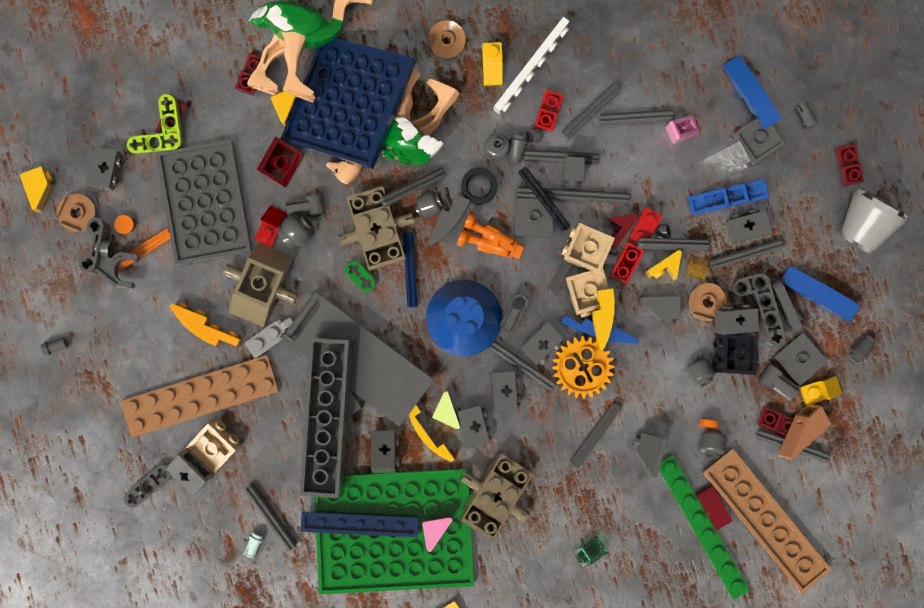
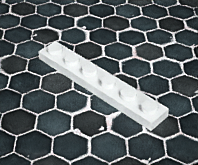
[494,17,569,115]

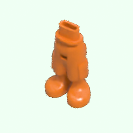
[456,212,525,260]

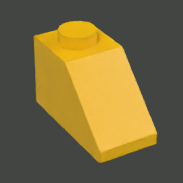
[482,42,503,86]
[19,166,53,212]

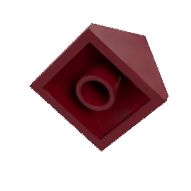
[256,136,304,188]

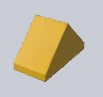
[270,91,297,126]

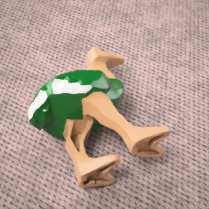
[247,0,373,102]
[326,69,460,185]

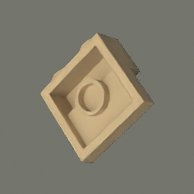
[562,223,615,274]
[565,267,609,318]
[185,419,241,474]

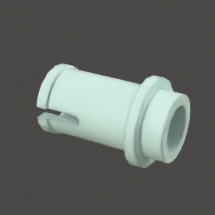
[243,532,263,558]

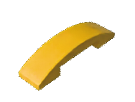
[409,405,455,462]

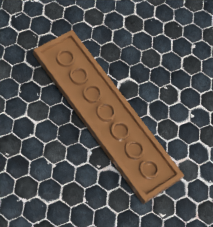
[120,355,280,438]
[702,448,832,594]

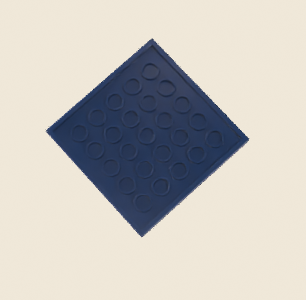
[280,38,417,169]

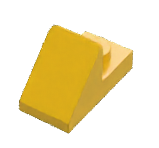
[645,250,682,280]
[799,376,842,405]

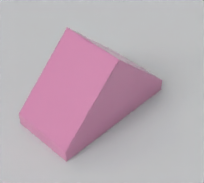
[665,115,700,144]
[422,516,453,552]

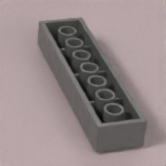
[300,338,353,498]

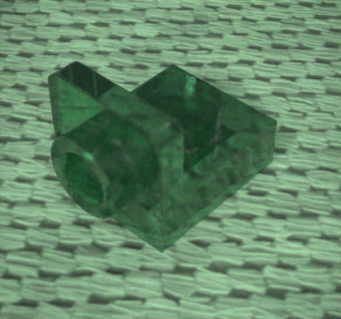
[573,536,608,567]

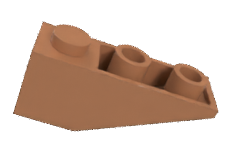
[778,404,831,460]

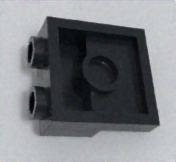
[712,334,758,375]

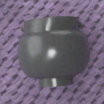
[277,214,313,249]

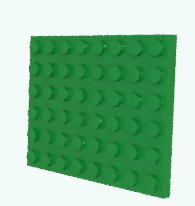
[314,469,474,595]

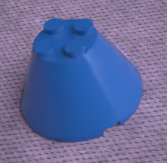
[426,280,502,356]

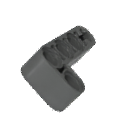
[730,273,786,347]

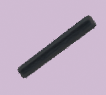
[518,167,570,231]

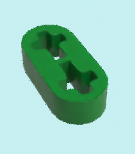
[345,261,376,293]

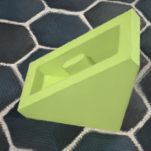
[432,391,461,429]

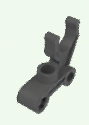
[79,218,140,290]

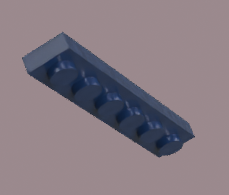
[301,511,419,538]

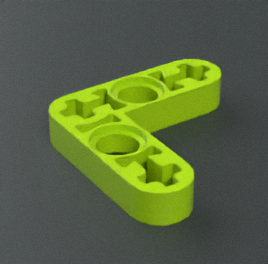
[127,94,183,153]

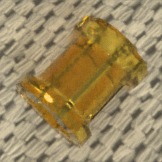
[685,260,709,282]

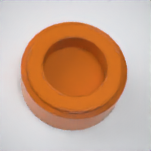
[114,215,135,235]
[699,418,719,429]

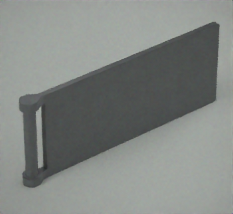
[280,290,434,426]

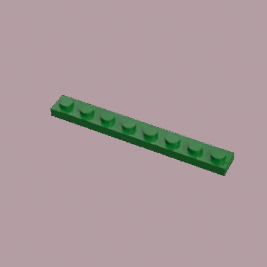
[659,454,750,600]

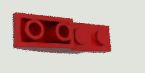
[610,207,663,284]

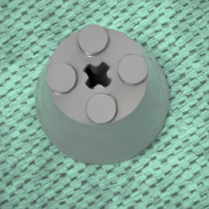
[841,186,909,253]

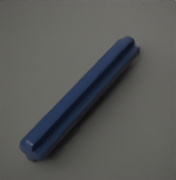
[403,232,418,308]

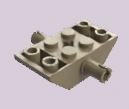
[338,186,415,271]
[223,242,298,327]
[459,453,533,541]

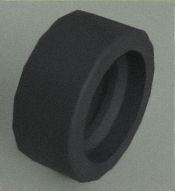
[461,167,497,205]

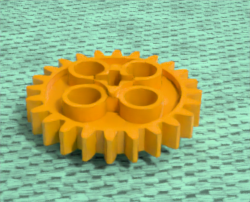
[552,336,615,399]

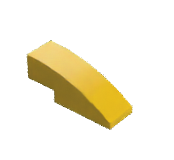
[592,288,615,350]

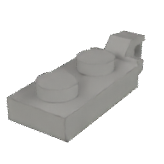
[244,317,293,359]

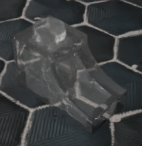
[703,141,751,173]

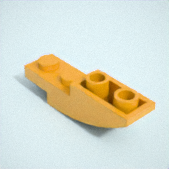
[170,302,242,347]

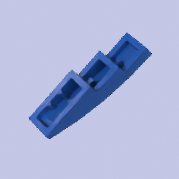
[722,56,782,129]
[688,179,770,216]
[781,266,860,323]
[560,315,639,345]

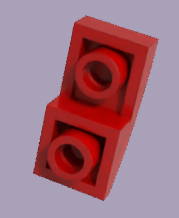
[534,89,564,132]

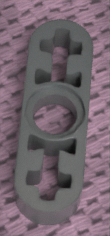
[771,279,802,334]
[124,464,172,508]

